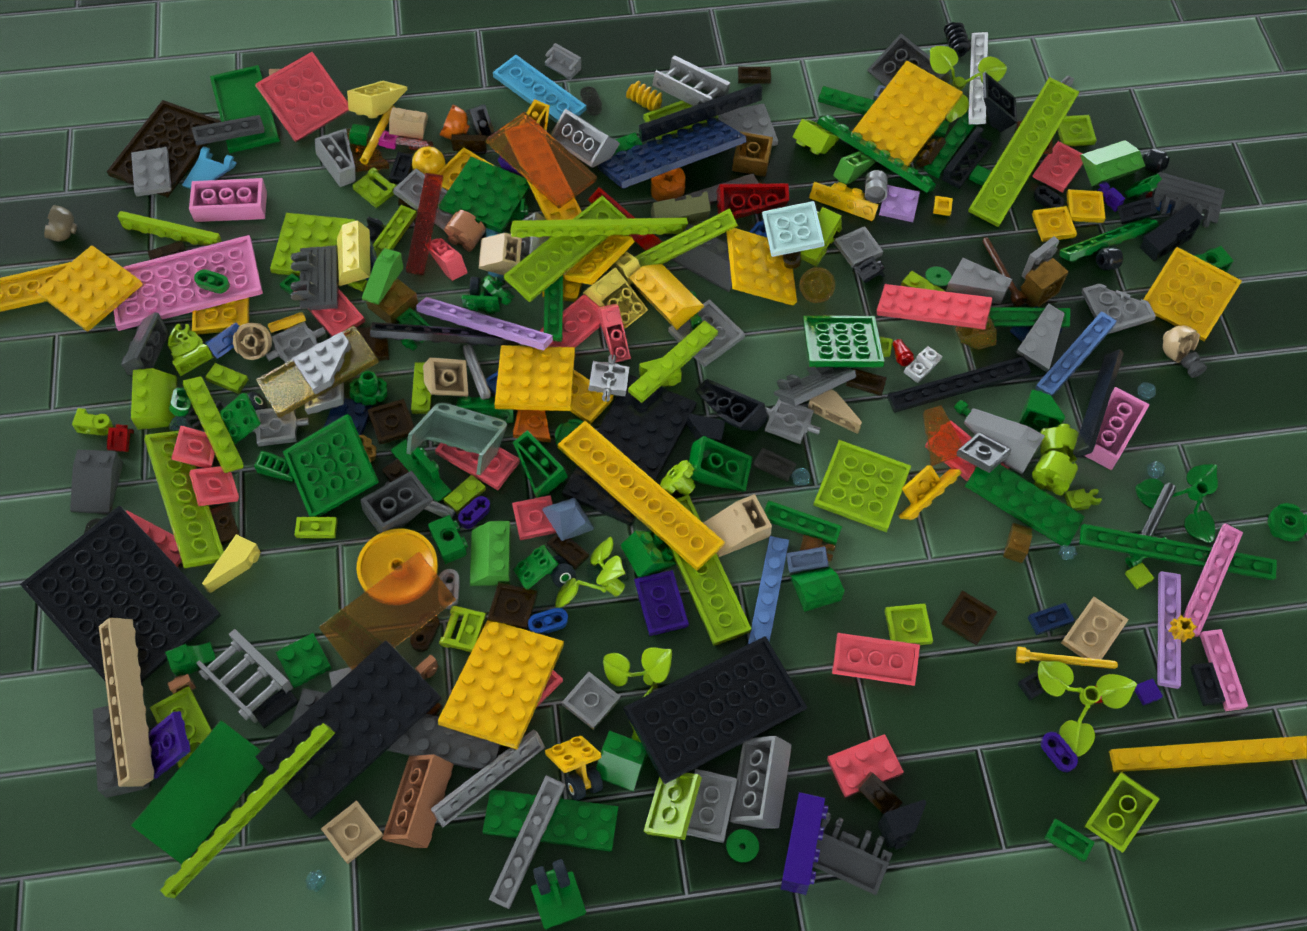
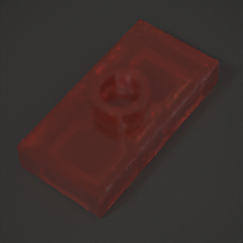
[395,136,433,150]

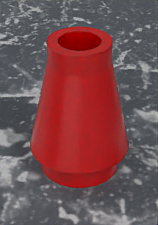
[892,339,914,366]

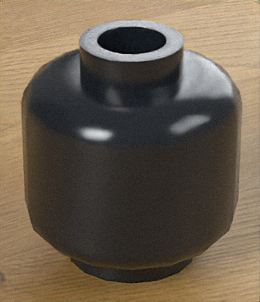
[1143,148,1170,173]
[1096,247,1123,271]

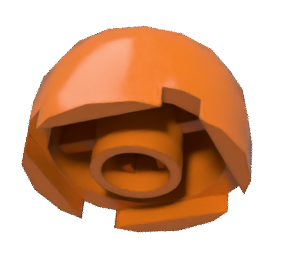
[440,105,470,140]

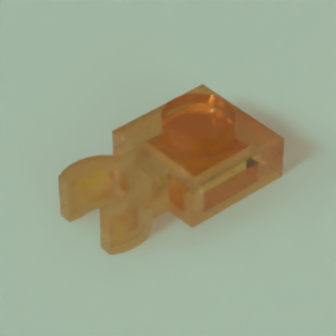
[800,535,836,561]

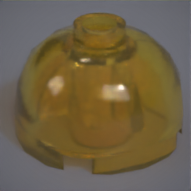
[799,267,836,303]

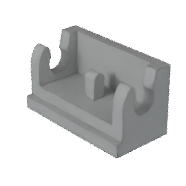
[545,43,581,80]

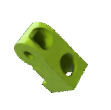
[72,408,114,436]

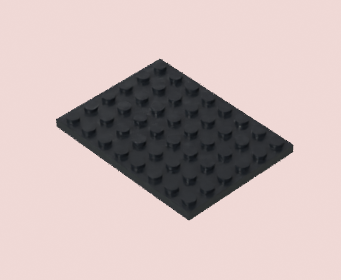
[20,506,221,683]

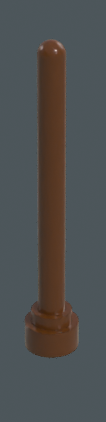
[982,237,1027,307]

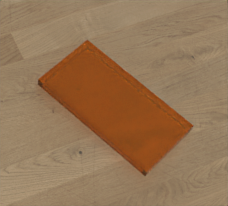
[486,112,597,209]
[318,552,456,670]

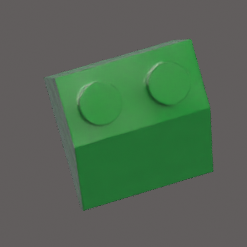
[1019,389,1065,433]
[790,566,845,612]
[596,731,648,792]

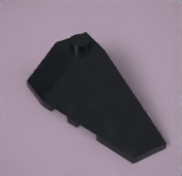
[695,379,768,431]

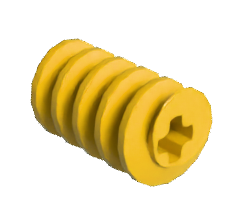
[626,80,663,111]

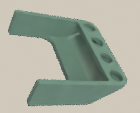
[406,403,507,475]

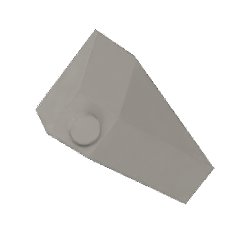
[964,408,1045,474]

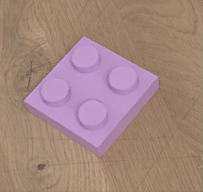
[879,185,920,222]

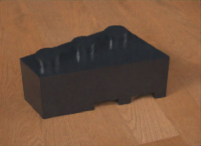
[1140,203,1204,262]

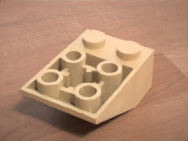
[703,494,772,558]

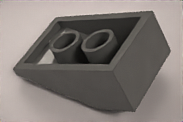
[70,450,123,514]
[361,471,433,534]

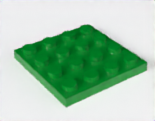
[439,157,531,234]
[802,316,884,368]
[283,414,379,517]

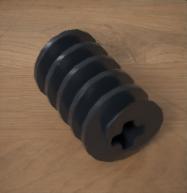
[944,22,971,58]

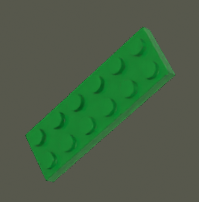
[965,464,1085,549]
[482,789,618,851]

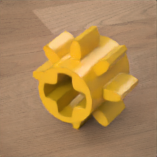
[1168,615,1197,642]

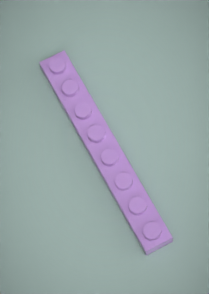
[416,297,553,350]

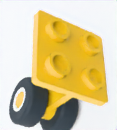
[545,736,603,801]

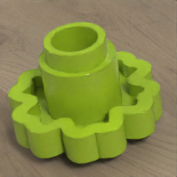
[660,460,696,496]

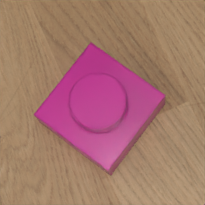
[378,130,400,150]

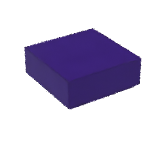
[1134,678,1163,706]

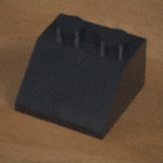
[878,799,927,850]

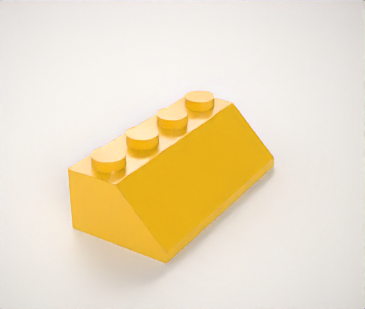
[629,264,704,330]

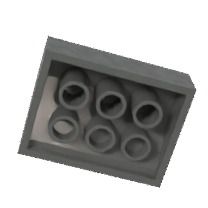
[867,33,951,87]

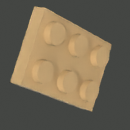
[1061,596,1129,659]

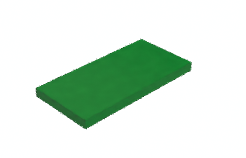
[210,65,280,153]
[131,720,265,865]

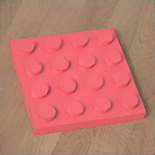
[255,52,349,143]

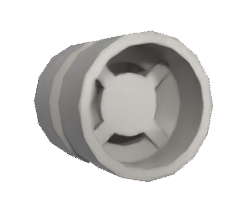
[865,170,888,203]

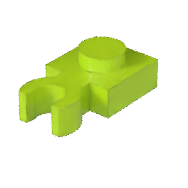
[1064,489,1102,511]

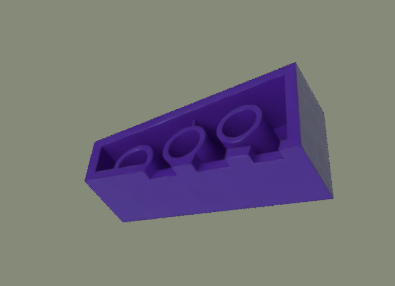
[780,792,828,895]

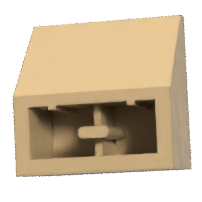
[478,233,522,275]

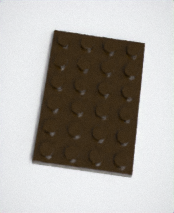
[107,100,221,198]

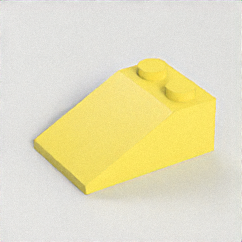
[347,81,407,119]

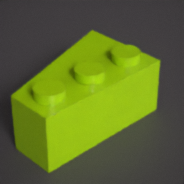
[800,207,842,267]

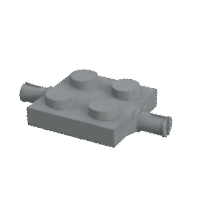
[266,322,326,368]
[588,355,629,402]
[765,399,821,444]
[252,405,309,447]

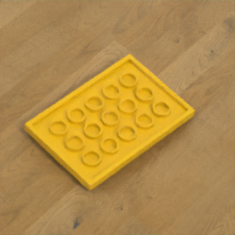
[852,61,963,167]
[438,620,564,749]

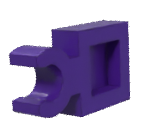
[1097,181,1125,212]

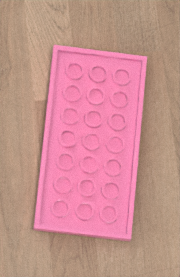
[114,235,263,331]

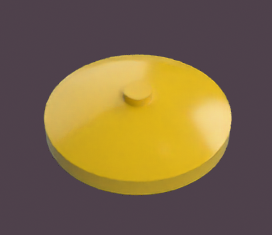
[356,529,438,605]

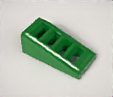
[254,450,294,482]

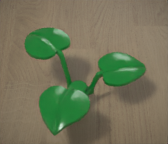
[1135,464,1218,543]

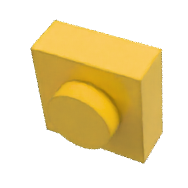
[933,196,953,216]

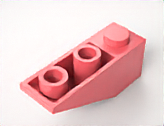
[425,238,468,281]
[597,304,631,363]

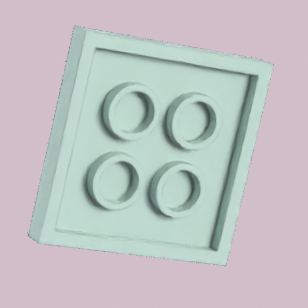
[762,201,824,257]

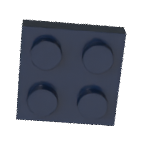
[323,398,373,435]

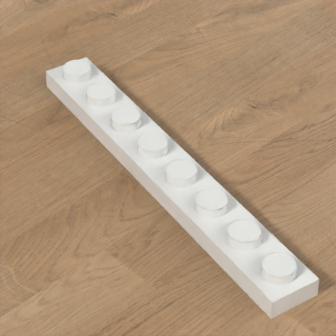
[969,32,988,124]

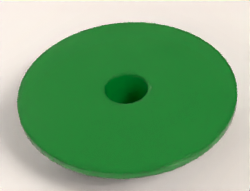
[925,266,952,286]
[726,829,759,863]

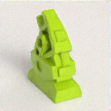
[168,324,213,376]

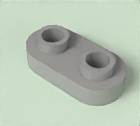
[438,569,460,609]

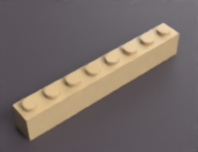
[99,618,154,787]

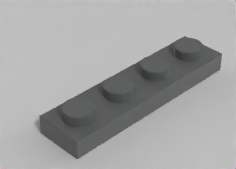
[192,115,265,145]

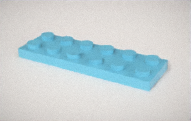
[493,55,587,123]

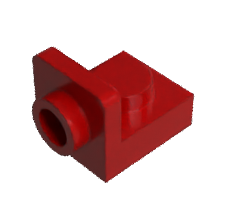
[107,424,134,452]

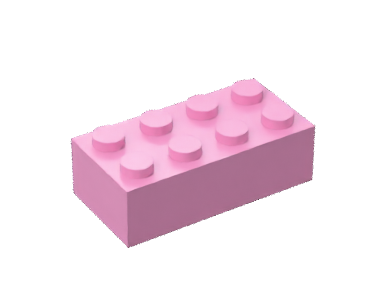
[189,178,267,222]
[1084,387,1150,471]

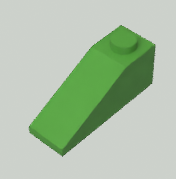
[833,151,876,185]
[362,248,403,305]

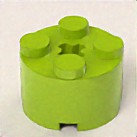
[1040,424,1079,463]
[1032,450,1078,496]

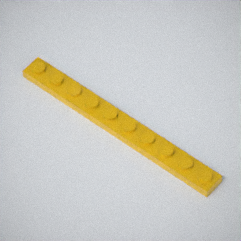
[1109,736,1307,772]

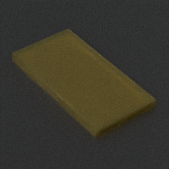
[256,326,379,418]

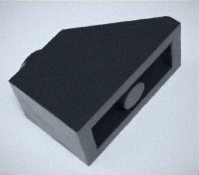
[466,104,496,141]
[687,413,725,443]

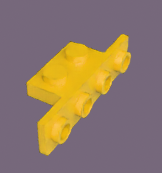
[809,182,879,221]
[899,465,962,520]

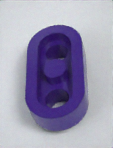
[1041,732,1078,772]

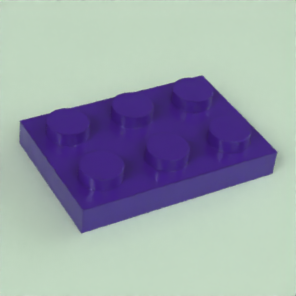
[634,570,689,636]
[148,711,190,779]

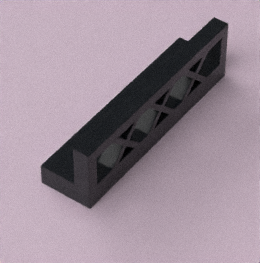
[942,126,993,189]

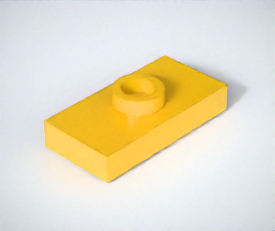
[268,312,306,333]

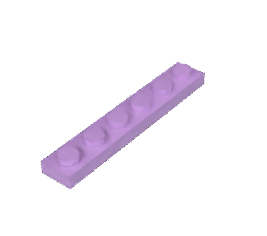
[1157,571,1181,689]

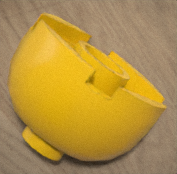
[412,146,446,179]

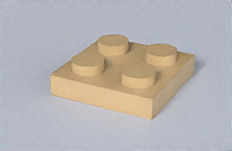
[321,800,384,864]

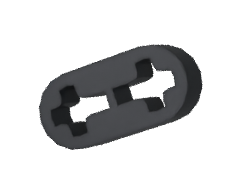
[1033,185,1064,209]

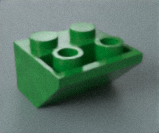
[620,531,676,577]

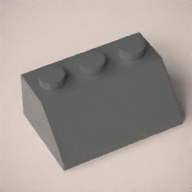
[121,312,169,376]

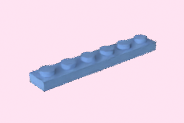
[1035,311,1117,397]
[748,536,789,644]

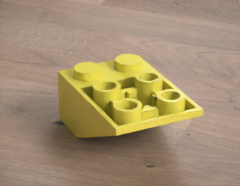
[583,267,648,329]

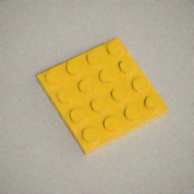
[726,228,797,305]
[37,245,143,332]
[1143,247,1242,341]
[494,345,575,411]

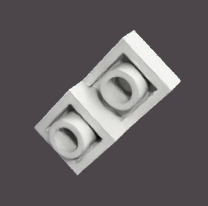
[903,346,943,383]

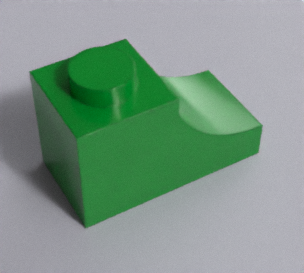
[165,642,216,677]

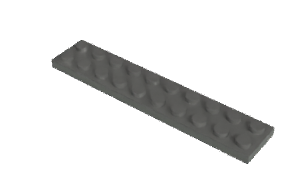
[291,688,501,770]

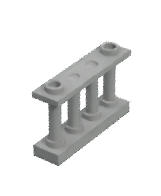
[652,56,731,106]
[196,629,293,723]

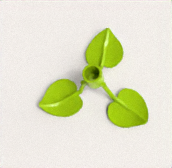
[929,46,1007,123]
[555,536,625,608]
[603,647,672,729]
[1038,661,1137,757]

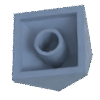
[542,498,594,541]

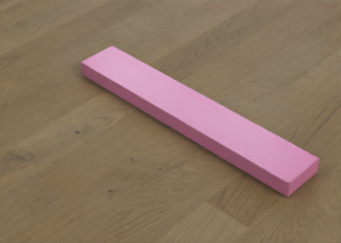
[1182,523,1243,637]

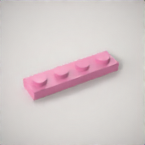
[1200,629,1248,711]

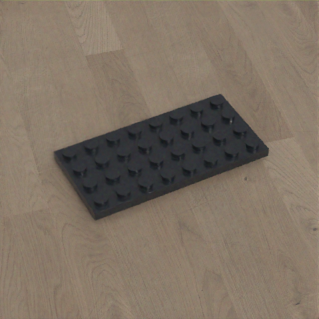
[562,375,697,526]
[623,636,807,785]
[255,640,442,819]

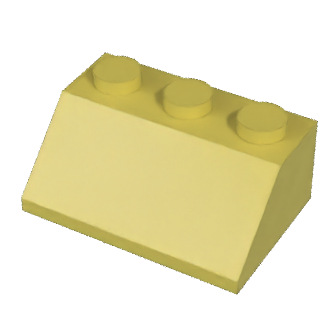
[337,220,371,286]

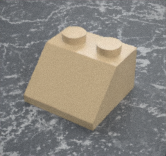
[389,107,428,140]
[423,358,468,397]

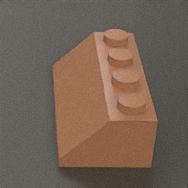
[382,754,454,848]

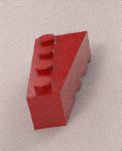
[716,183,789,219]

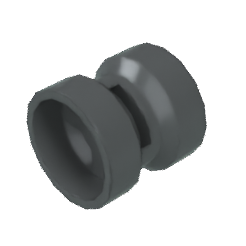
[1181,352,1207,378]

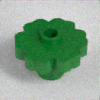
[349,371,387,405]

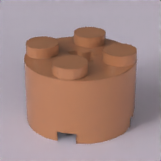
[444,210,486,252]

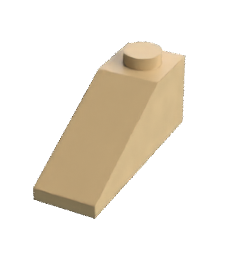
[808,389,862,434]

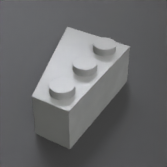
[315,128,355,187]
[946,258,1012,304]
[1016,303,1064,372]

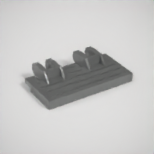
[1152,172,1225,228]
[290,246,338,310]
[774,366,856,406]
[813,812,892,895]

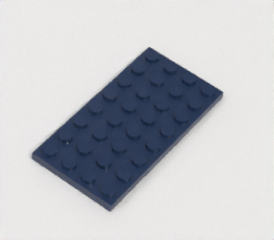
[597,118,747,189]

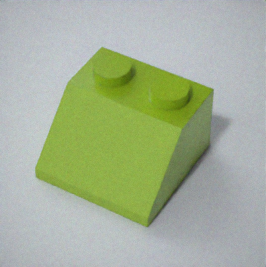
[792,119,839,155]

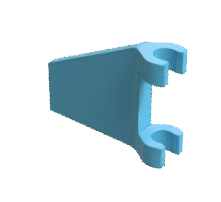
[182,146,237,189]

